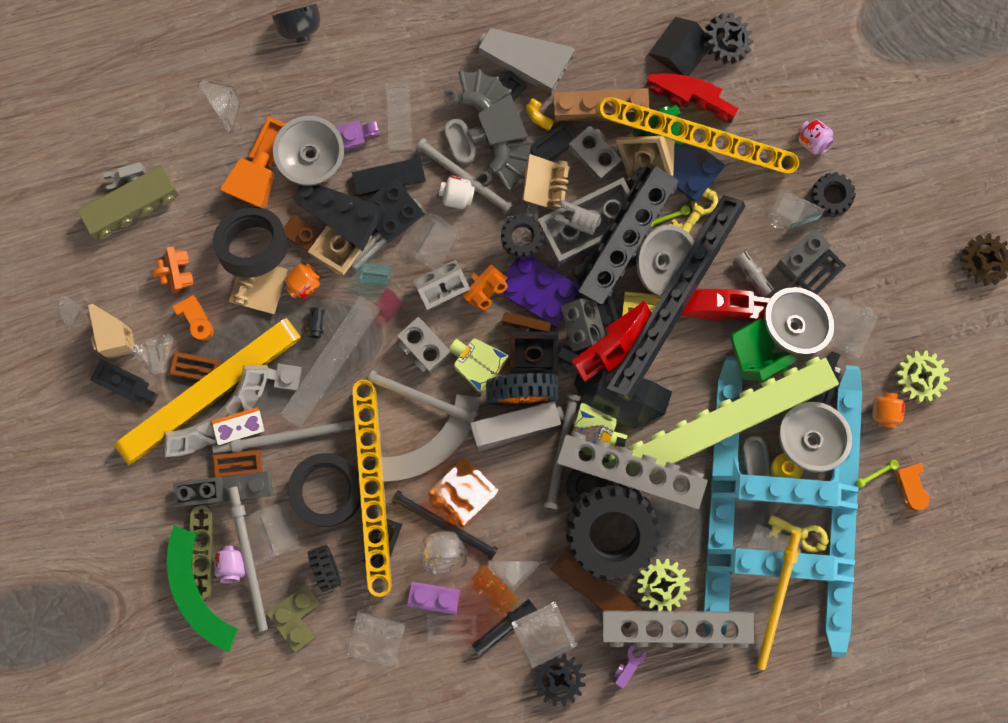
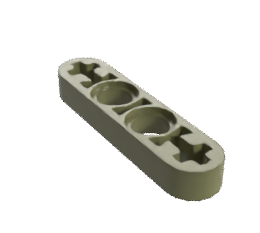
[190,505,214,600]

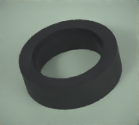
[213,207,288,278]
[288,453,361,527]

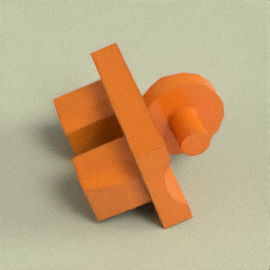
[151,247,193,295]
[462,265,508,311]

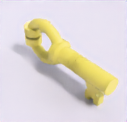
[669,188,718,233]
[768,515,829,553]

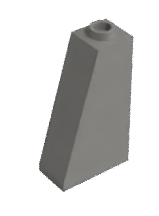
[477,28,575,95]
[470,401,564,452]

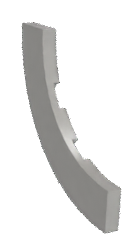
[163,365,269,457]
[374,395,481,482]

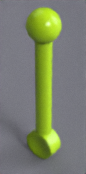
[651,206,690,228]
[856,460,899,488]

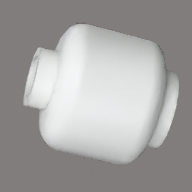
[439,176,475,209]

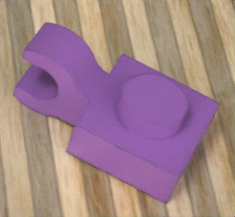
[337,120,380,150]
[613,645,646,688]

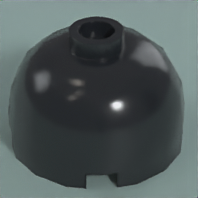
[272,3,320,43]

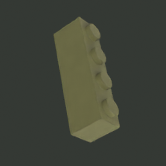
[77,165,179,240]

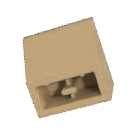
[86,304,136,359]

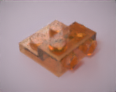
[428,457,499,528]
[471,564,519,614]

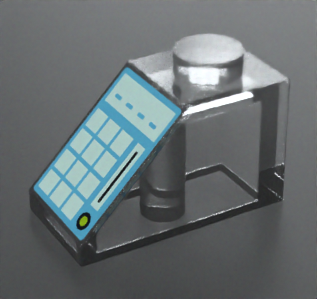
[767,189,825,229]

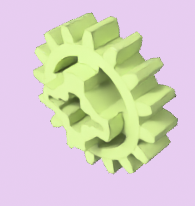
[895,350,950,403]
[637,559,690,611]

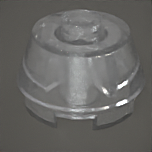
[420,531,468,575]

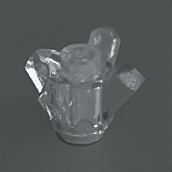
[132,334,174,374]

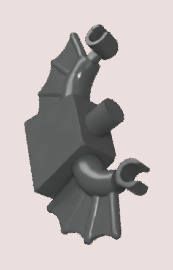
[444,69,533,192]

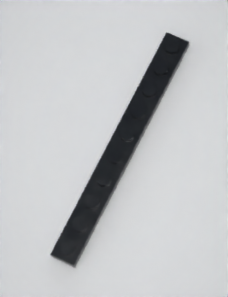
[607,195,746,401]

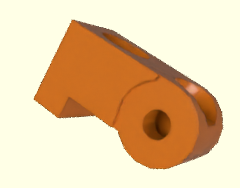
[173,295,214,342]
[894,463,930,511]

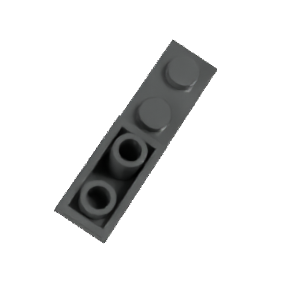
[173,471,273,507]

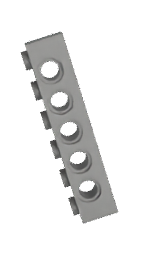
[557,431,708,509]
[603,610,754,648]

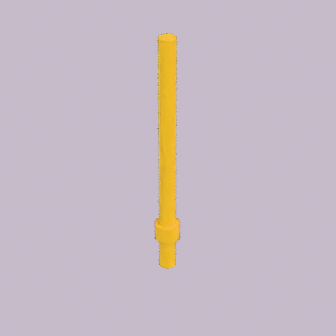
[756,530,801,670]

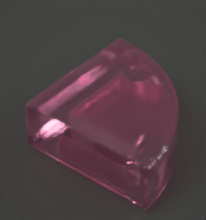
[380,287,405,321]

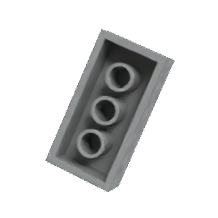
[538,178,642,267]

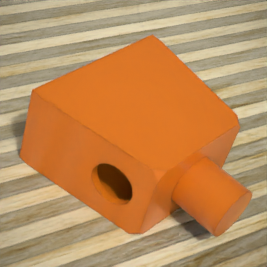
[220,150,274,209]

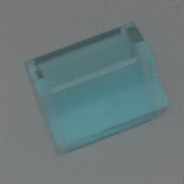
[360,262,393,287]

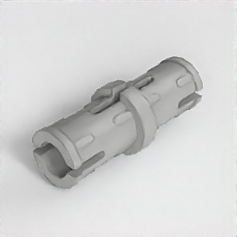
[734,251,774,297]

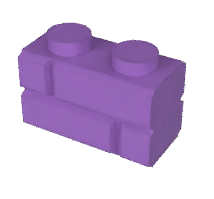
[408,582,461,615]

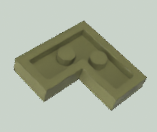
[266,584,321,653]

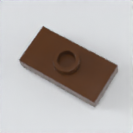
[284,214,322,251]
[502,312,551,332]

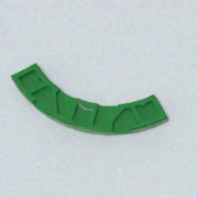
[167,525,239,652]

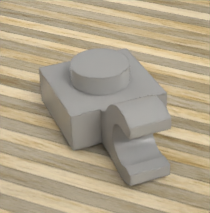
[103,162,146,191]
[267,363,302,392]

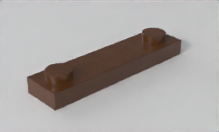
[550,550,642,629]

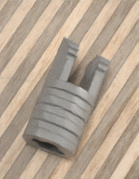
[553,199,601,235]

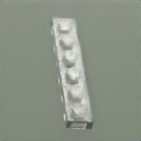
[280,296,381,429]

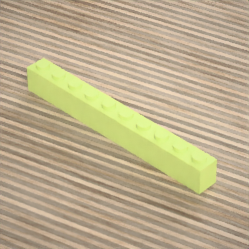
[604,357,839,487]

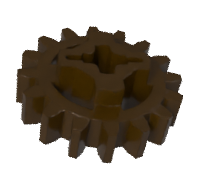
[960,233,1008,286]

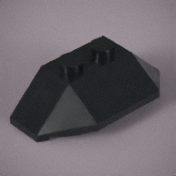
[574,368,672,428]

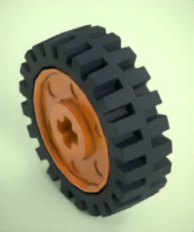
[486,373,559,406]

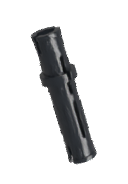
[471,598,538,657]

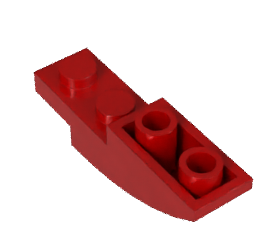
[646,74,739,123]
[681,289,770,322]
[572,301,652,381]

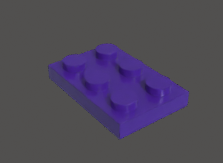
[500,257,579,329]

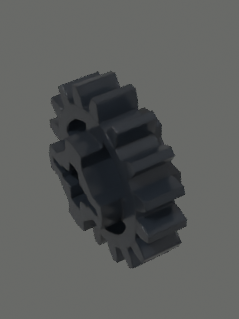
[703,13,754,65]
[533,653,586,707]

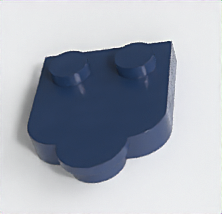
[673,143,725,203]

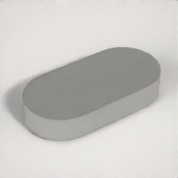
[444,119,476,165]
[742,436,771,477]

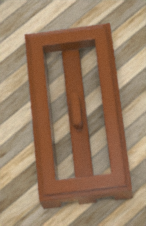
[169,351,222,381]
[212,450,263,477]

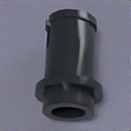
[305,307,325,339]

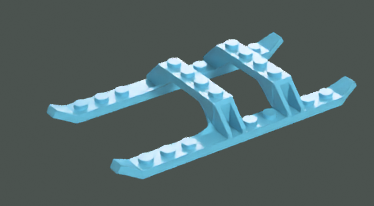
[703,356,862,657]

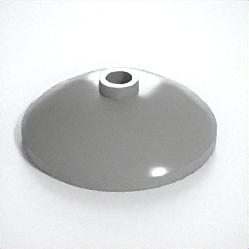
[273,116,344,186]
[636,225,695,296]
[764,288,834,355]
[779,402,852,472]

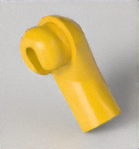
[526,98,554,131]

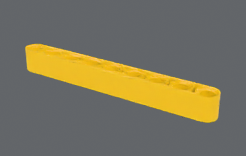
[595,97,799,173]
[114,318,301,465]
[352,380,392,597]

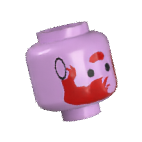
[798,119,834,155]
[214,546,246,583]

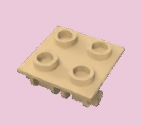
[522,154,570,211]
[229,256,288,314]

